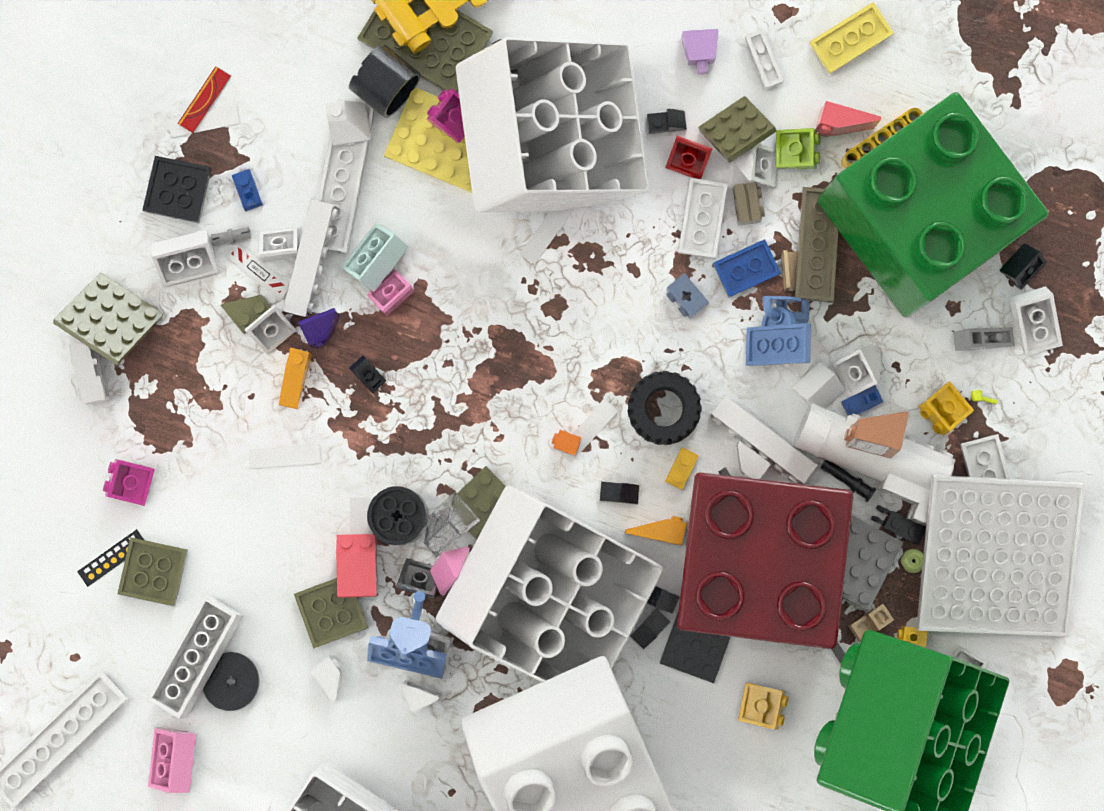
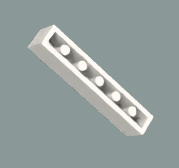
[283,199,338,317]
[710,395,818,484]

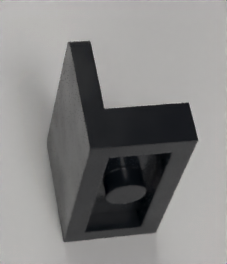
[1000,243,1047,290]

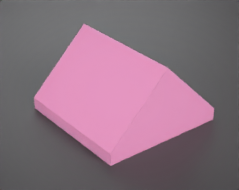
[367,269,414,316]
[430,547,470,596]

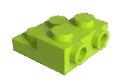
[776,128,820,169]

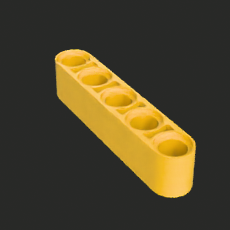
[841,107,923,169]

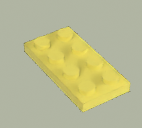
[809,2,894,75]

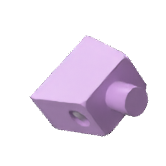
[681,29,719,75]

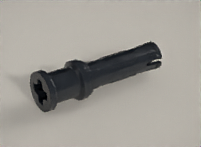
[820,460,877,502]

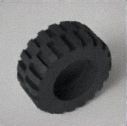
[627,371,702,445]

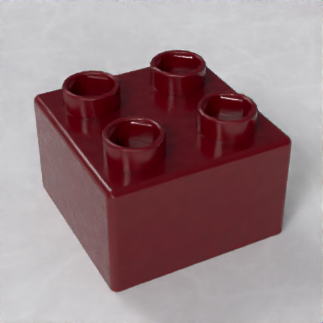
[677,472,853,649]

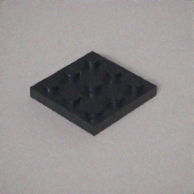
[142,156,212,223]
[659,609,731,683]

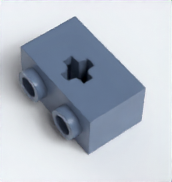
[666,273,709,319]

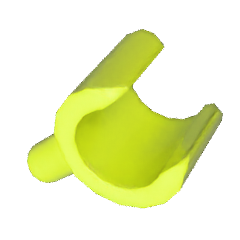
[971,390,998,405]

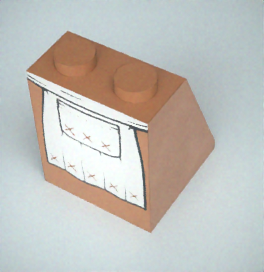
[844,412,909,459]

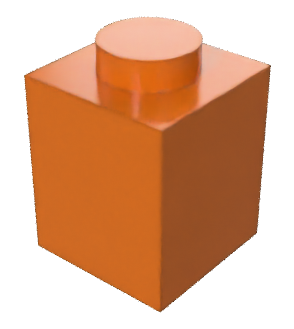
[551,430,582,457]

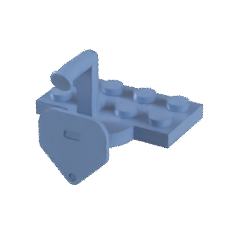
[746,296,811,366]
[367,591,447,679]

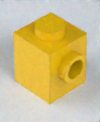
[897,626,928,648]

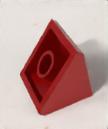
[665,136,712,179]

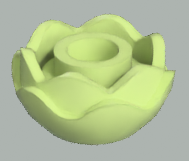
[901,549,924,573]

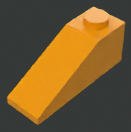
[279,348,312,410]
[625,516,687,546]

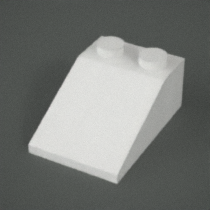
[1009,286,1063,356]

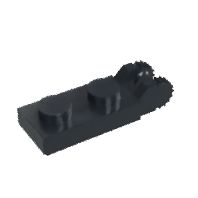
[870,505,926,545]

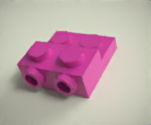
[426,89,465,143]
[103,459,155,506]

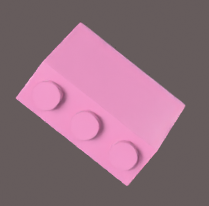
[148,728,196,793]

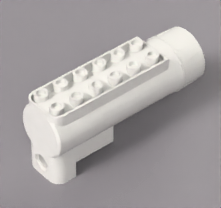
[793,403,956,526]

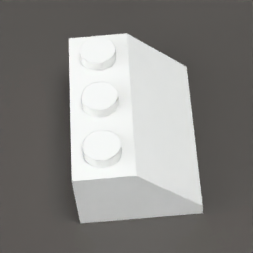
[151,230,219,287]

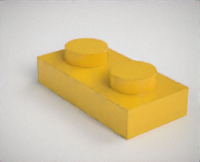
[665,447,699,490]

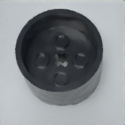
[349,45,421,118]
[367,486,429,545]

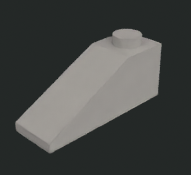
[953,327,1015,351]

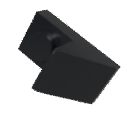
[647,109,687,134]
[349,355,386,394]
[600,481,639,504]
[647,586,680,614]
[630,608,670,649]

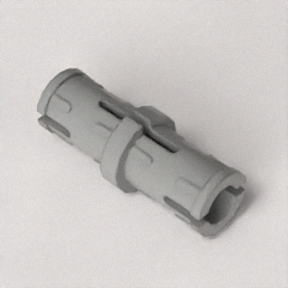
[211,226,251,246]

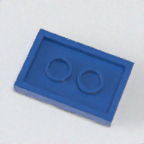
[713,239,781,298]

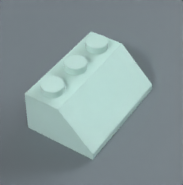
[341,223,409,292]

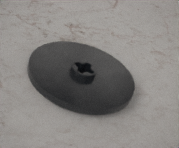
[203,652,260,711]

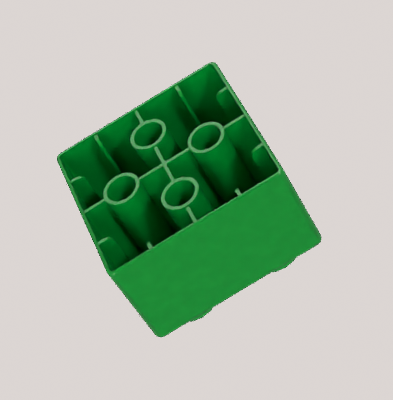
[817,92,1048,318]
[814,630,1010,811]

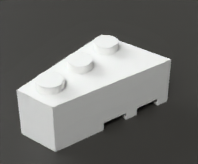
[69,342,110,405]

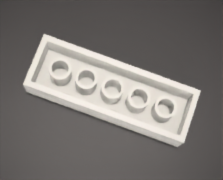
[147,596,244,719]

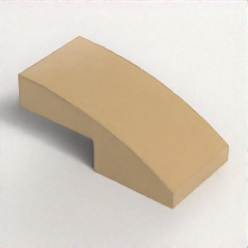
[848,604,894,642]

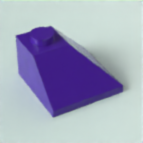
[298,308,340,349]

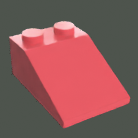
[815,101,881,137]
[336,534,377,598]

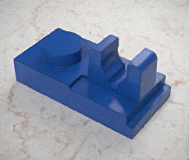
[232,169,263,212]
[841,385,883,416]

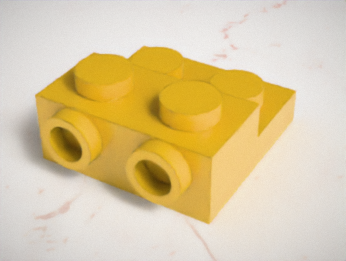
[918,381,974,436]
[738,682,789,730]

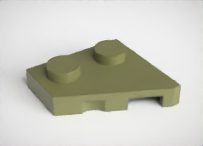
[220,295,271,334]

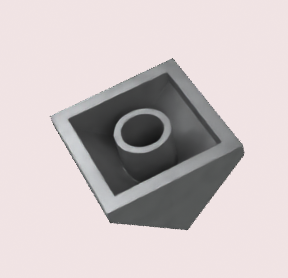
[396,558,438,598]

